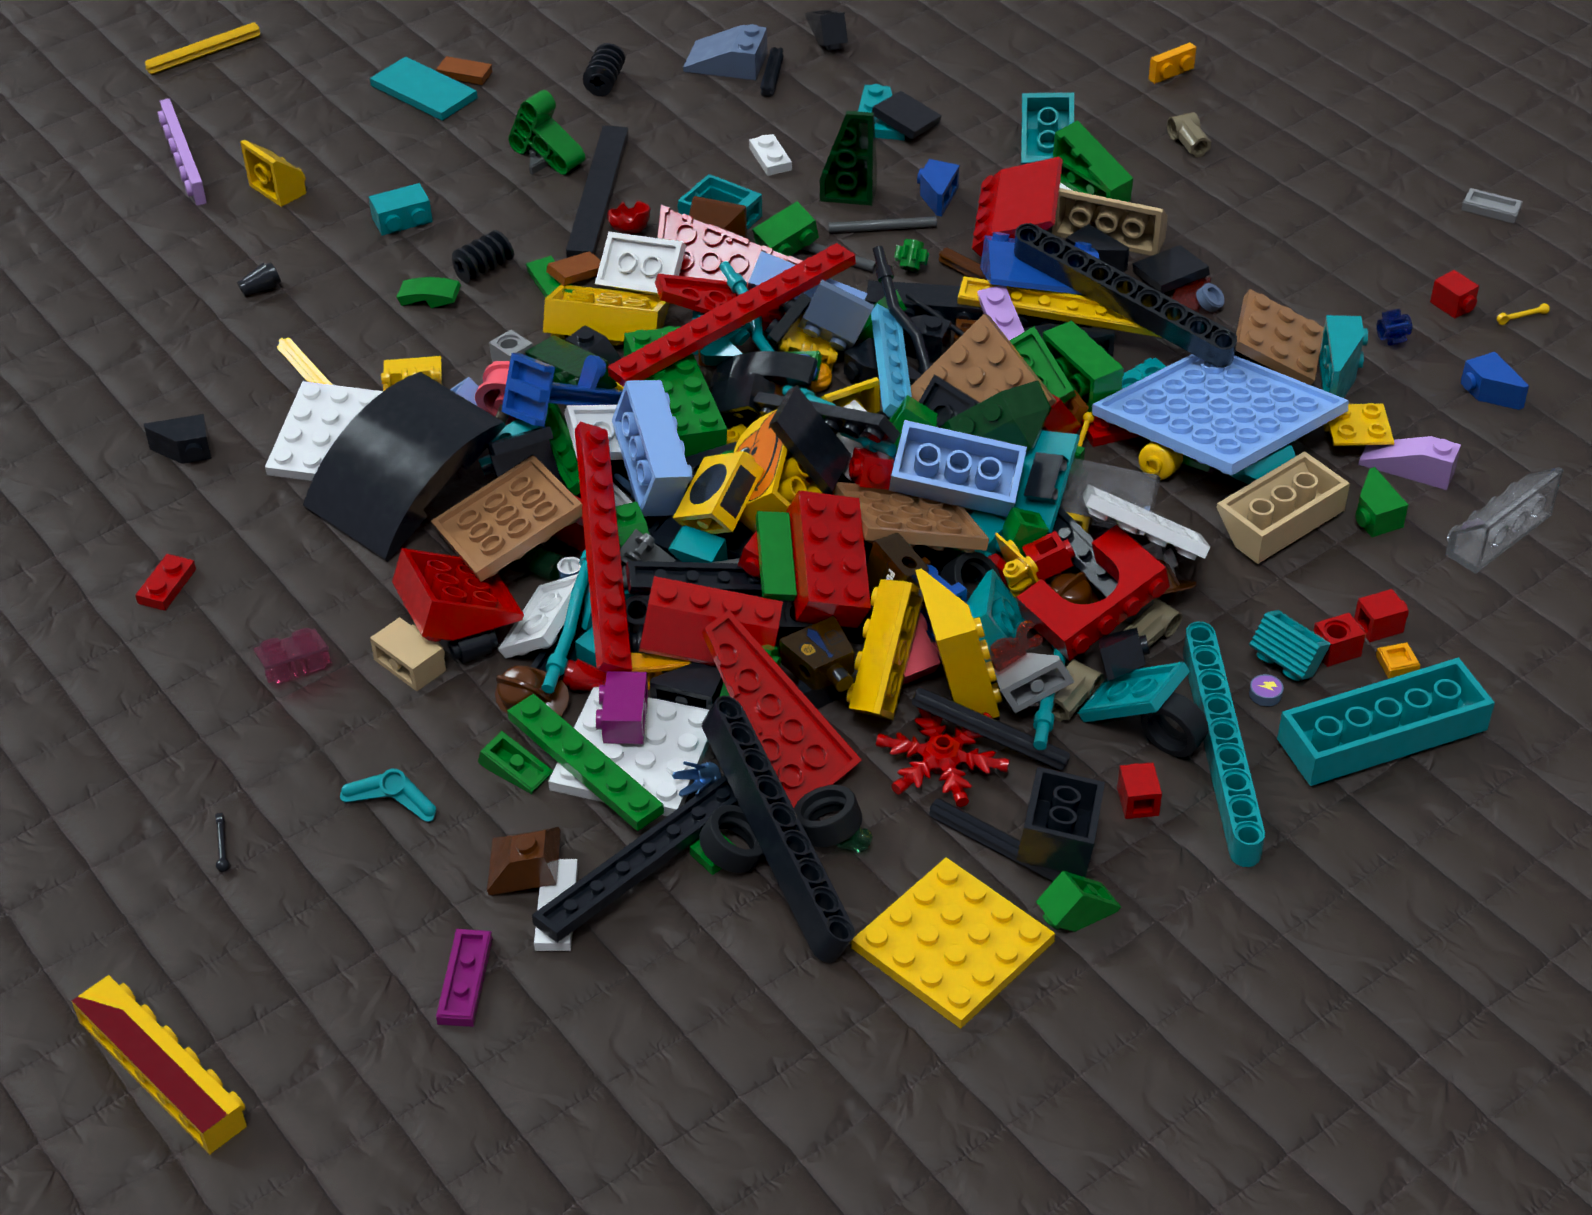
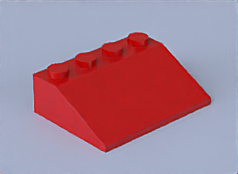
[972,157,1063,257]
[392,548,524,642]

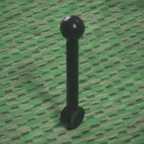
[215,812,230,872]

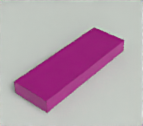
[436,929,493,1027]

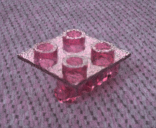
[253,628,331,684]

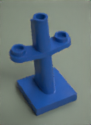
[501,353,622,427]

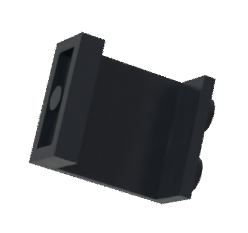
[486,426,562,483]

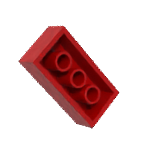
[786,490,871,628]

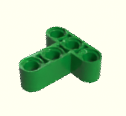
[508,90,586,175]

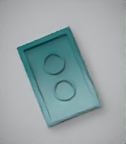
[1078,662,1190,722]

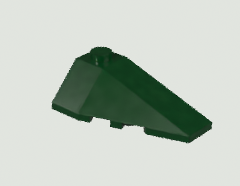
[820,111,877,206]

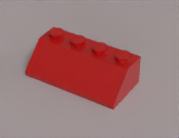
[639,576,783,667]

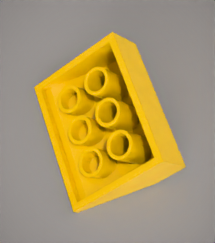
[543,284,670,345]
[915,568,1002,718]

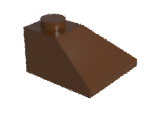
[689,196,747,238]
[487,827,561,895]

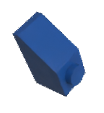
[917,159,959,217]
[1461,352,1529,410]

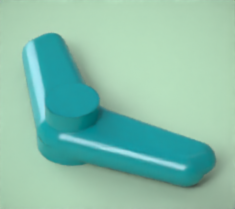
[340,769,437,822]

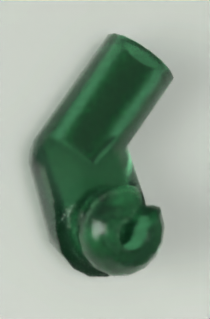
[828,816,873,853]

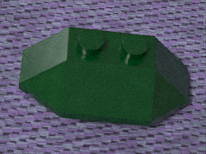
[941,380,1051,453]

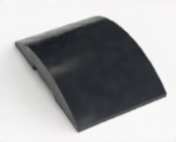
[303,372,506,562]

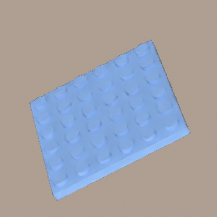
[1092,354,1349,475]

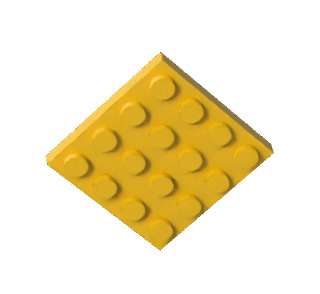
[851,857,1055,1029]

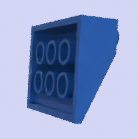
[980,232,1099,295]

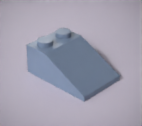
[683,24,767,80]

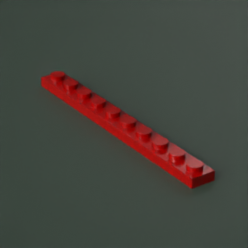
[607,243,856,387]
[575,421,632,672]

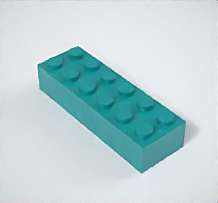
[1277,657,1495,786]

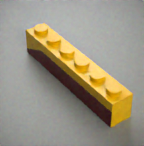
[71,975,247,1155]

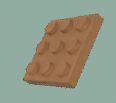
[1236,289,1324,385]

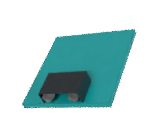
[967,430,1080,534]

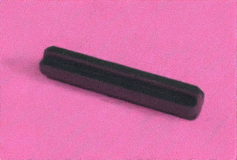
[760,47,784,97]

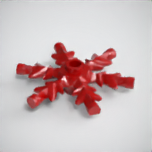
[876,708,1010,807]

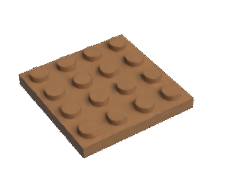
[910,313,1057,406]
[431,455,583,582]
[832,482,989,553]

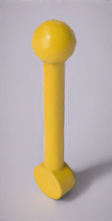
[1496,303,1550,325]
[1078,412,1095,447]

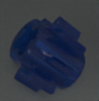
[1376,308,1412,345]

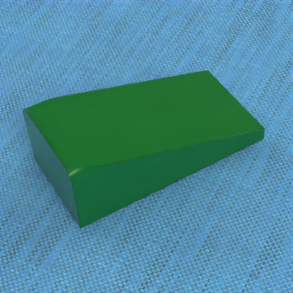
[478,731,553,794]

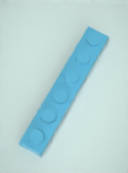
[871,304,912,418]

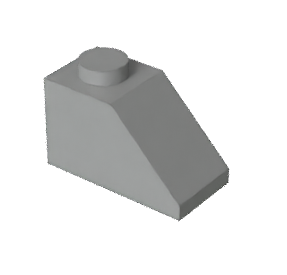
[993,652,1074,713]

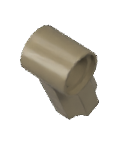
[1167,112,1211,158]
[1123,598,1182,647]
[1052,660,1104,722]

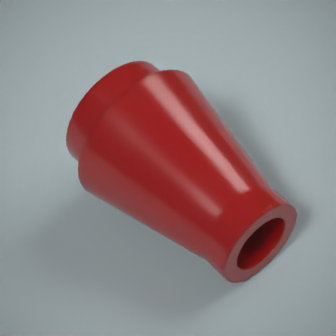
[563,659,607,691]

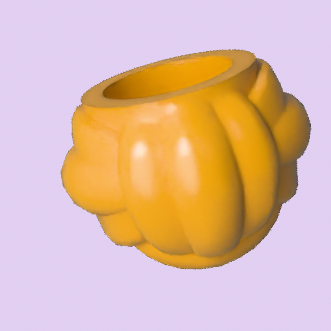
[804,362,832,392]

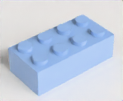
[612,380,692,516]
[889,420,1027,517]

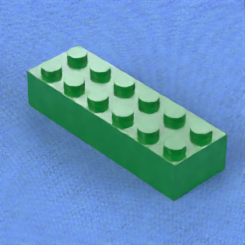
[624,326,727,457]

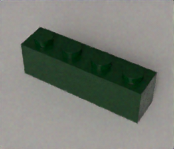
[525,335,617,389]

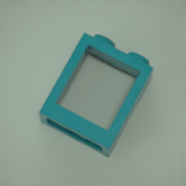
[677,174,762,230]

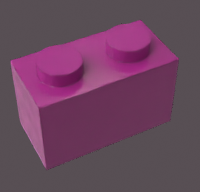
[596,671,649,744]

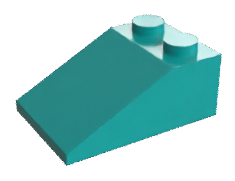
[1021,93,1074,165]
[1318,315,1368,398]
[966,569,1028,667]

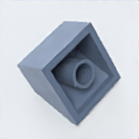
[798,279,875,351]

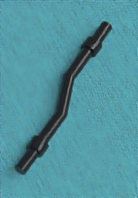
[872,246,933,374]

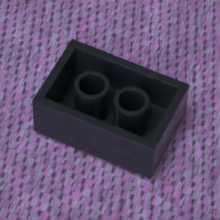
[1016,766,1105,877]

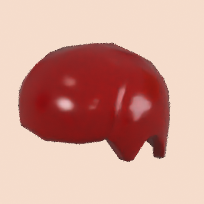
[607,201,651,234]

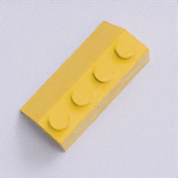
[847,579,923,720]

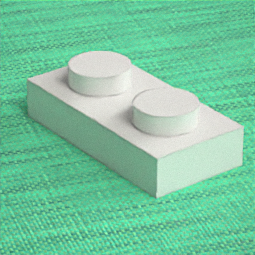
[749,134,792,176]

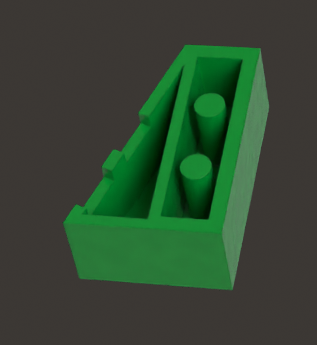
[1053,120,1133,202]

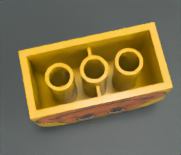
[734,410,822,534]

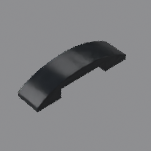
[709,351,818,393]

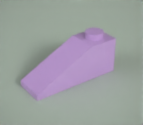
[1358,436,1461,490]

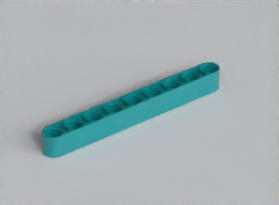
[1183,621,1265,867]

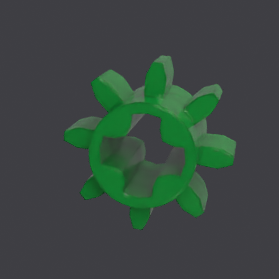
[894,239,929,272]

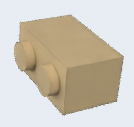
[370,617,446,691]

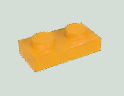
[1148,42,1196,84]

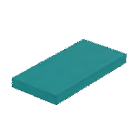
[370,56,478,121]

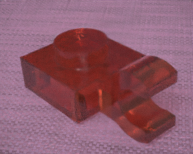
[987,620,1043,672]

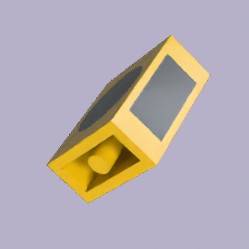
[673,451,764,534]

